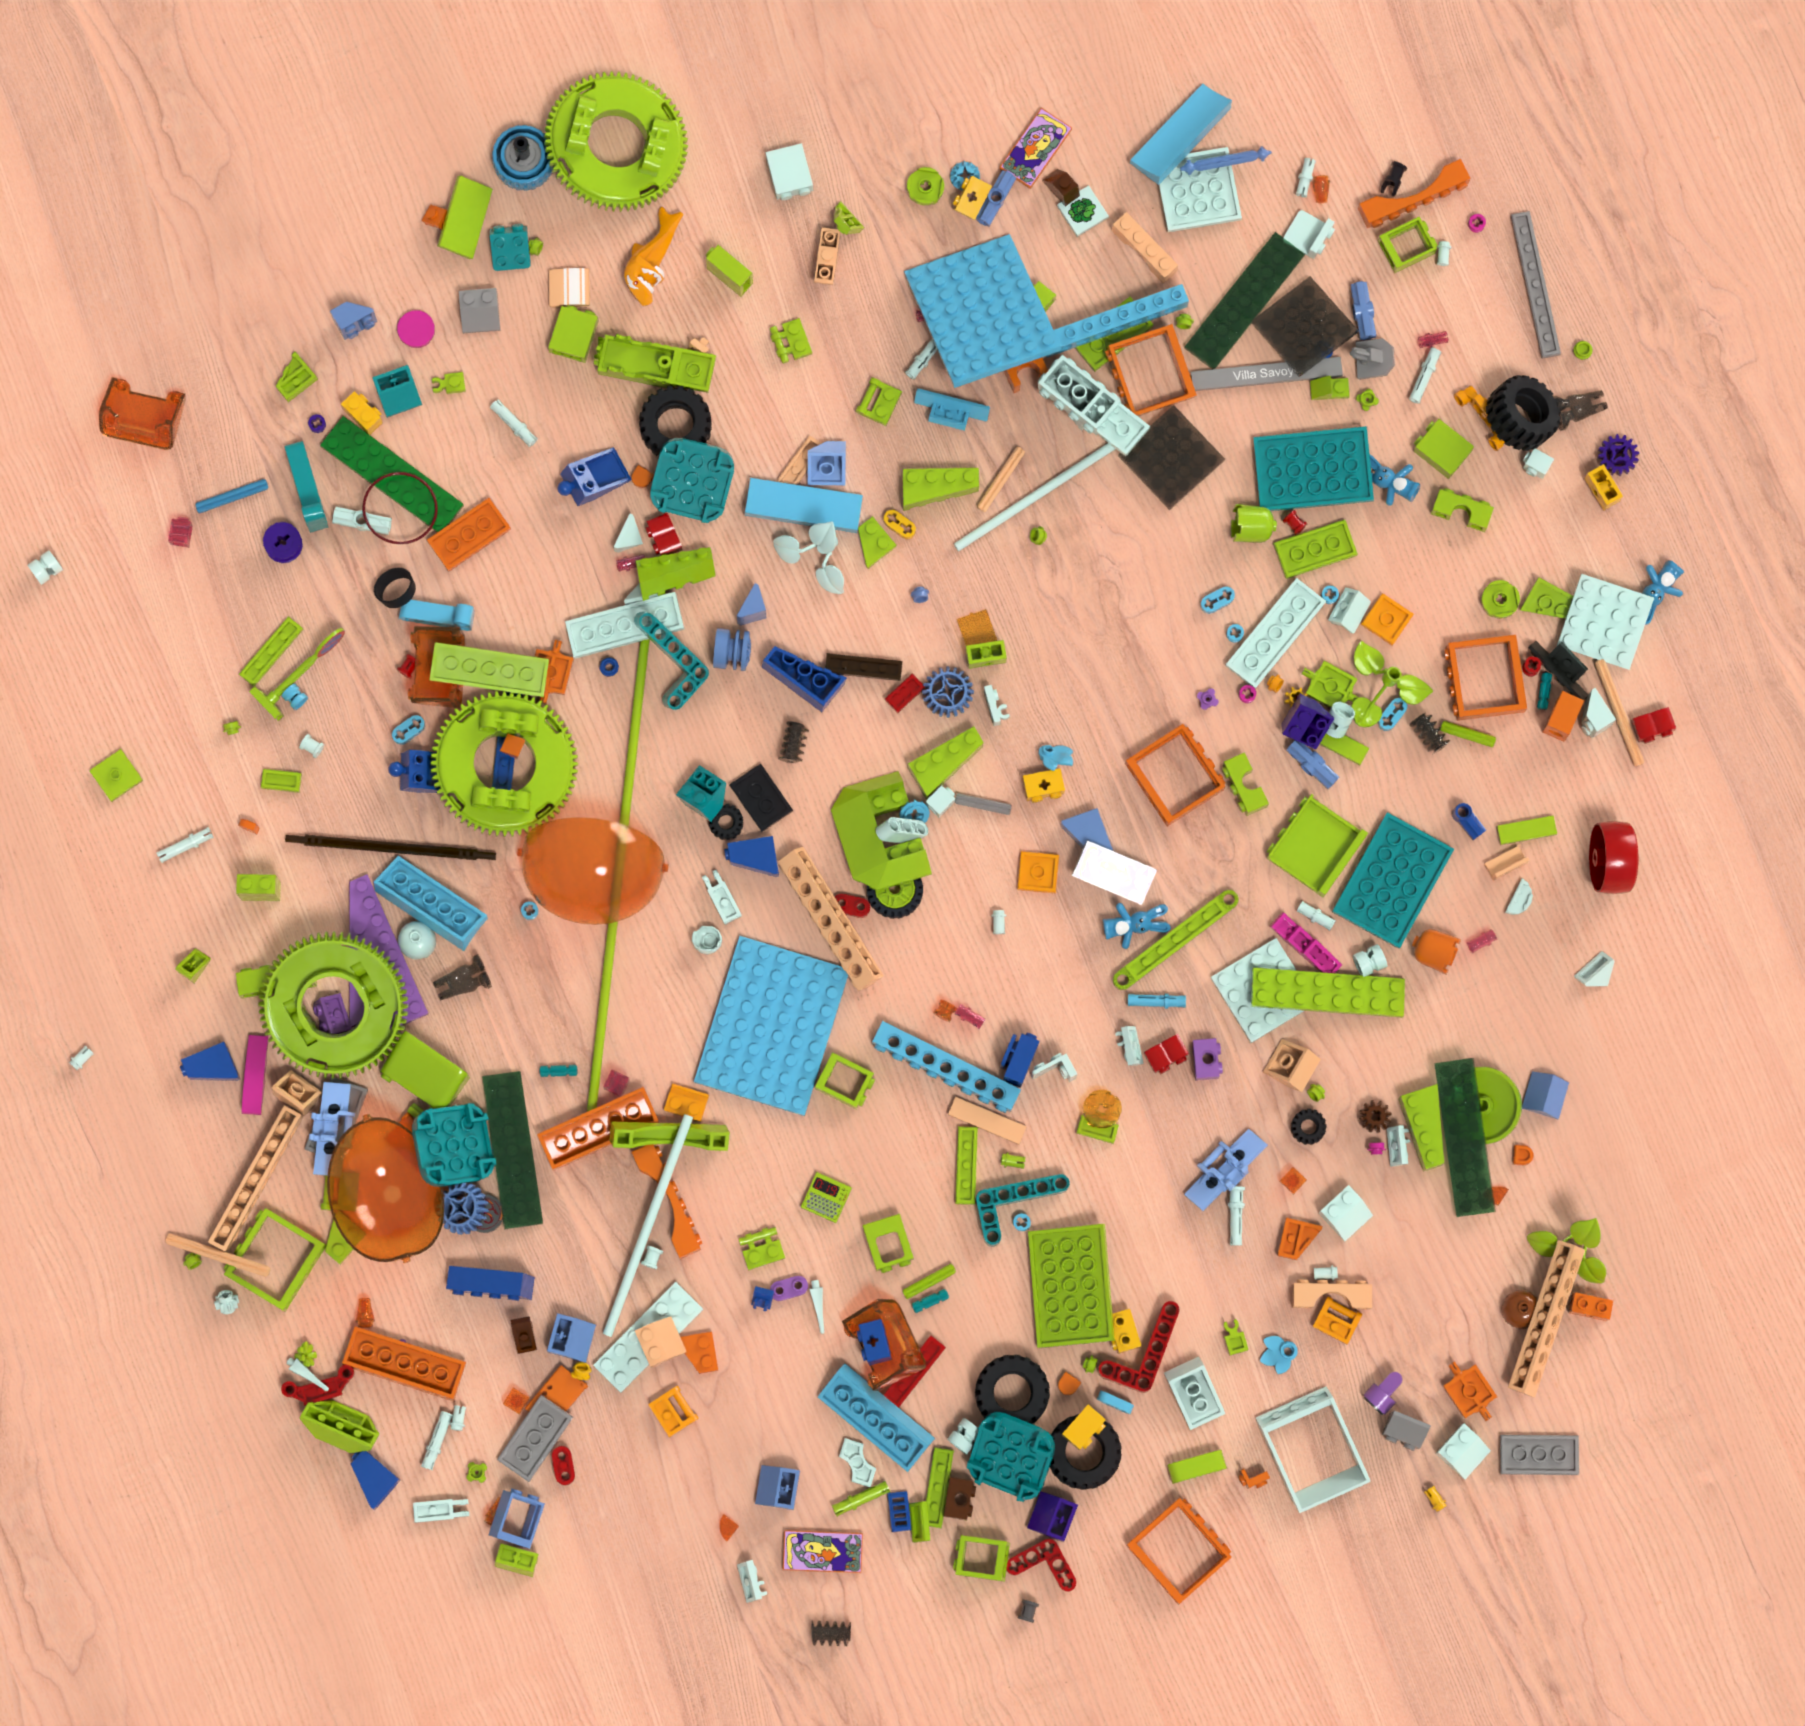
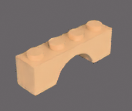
[1112,212,1178,284]
[1292,1280,1372,1309]

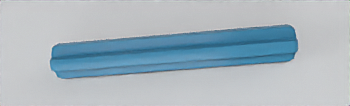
[195,479,268,513]

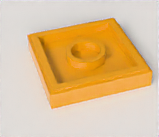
[1361,593,1414,646]
[1017,851,1059,894]

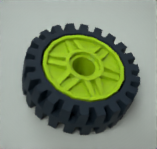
[866,878,923,919]

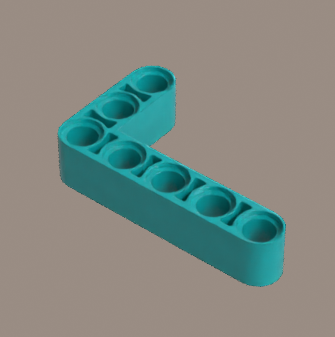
[284,441,328,533]
[634,612,709,710]
[976,1174,1070,1247]

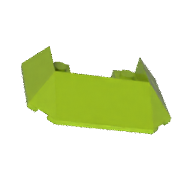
[831,771,932,891]

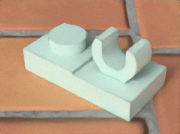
[984,685,1010,726]
[1115,1026,1144,1066]
[1387,1125,1410,1167]
[737,1560,767,1603]

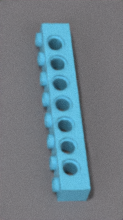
[1046,284,1189,358]
[872,1021,1021,1113]

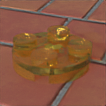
[1083,1090,1122,1128]

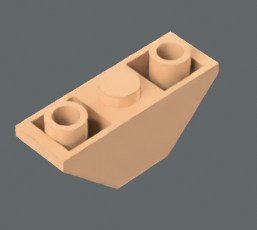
[814,227,840,285]

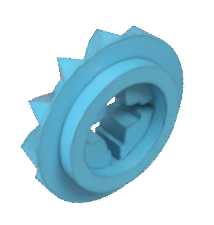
[950,161,980,190]
[899,799,930,823]

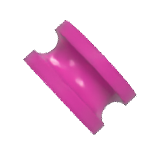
[1468,214,1486,233]
[1239,685,1256,703]

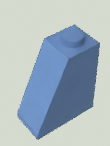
[1061,808,1113,851]

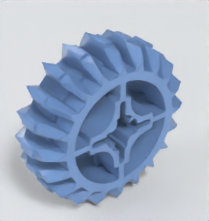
[922,666,974,718]
[437,1182,489,1235]

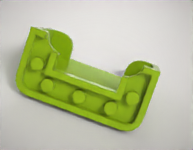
[380,1031,470,1109]

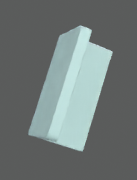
[1328,587,1371,634]

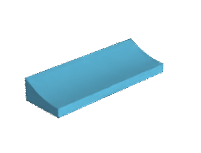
[1130,84,1232,185]
[745,478,863,533]
[374,856,488,951]
[818,1364,935,1472]

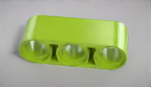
[1167,1450,1227,1484]

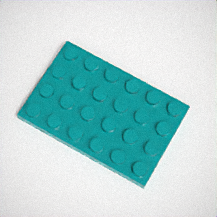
[1253,426,1374,511]
[1332,812,1454,949]

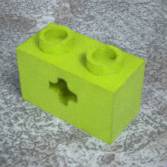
[965,640,1007,669]

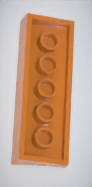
[537,1087,659,1171]
[342,1326,466,1402]

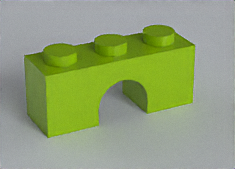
[1431,488,1494,532]
[1221,752,1269,816]

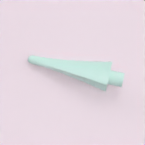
[809,1280,825,1334]
[287,1358,329,1391]

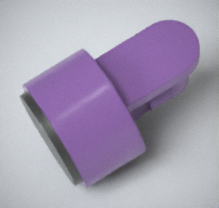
[1364,1372,1403,1415]

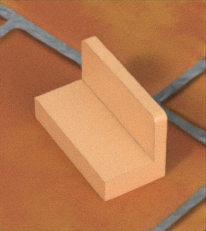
[1484,846,1529,881]

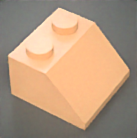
[1263,1039,1321,1092]
[272,1070,322,1116]
[635,1316,687,1368]

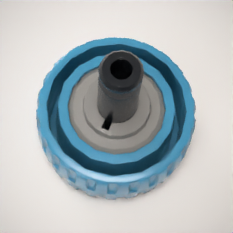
[492,125,554,191]

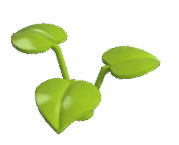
[1351,641,1433,728]
[1527,1218,1607,1283]

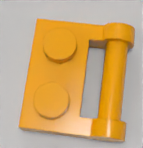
[1312,1296,1363,1345]
[648,1386,699,1438]

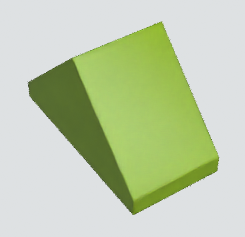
[175,948,211,984]

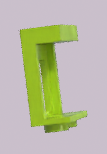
[863,1214,914,1273]

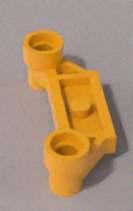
[1454,385,1505,451]

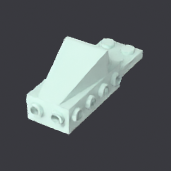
[1038,355,1150,456]

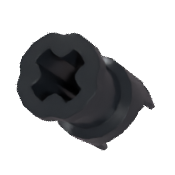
[1381,161,1408,196]

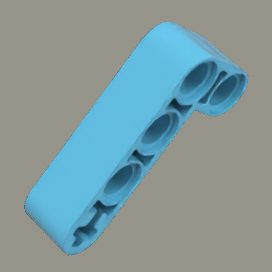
[399,600,475,631]

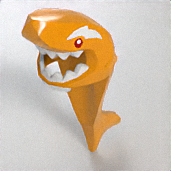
[624,207,683,306]

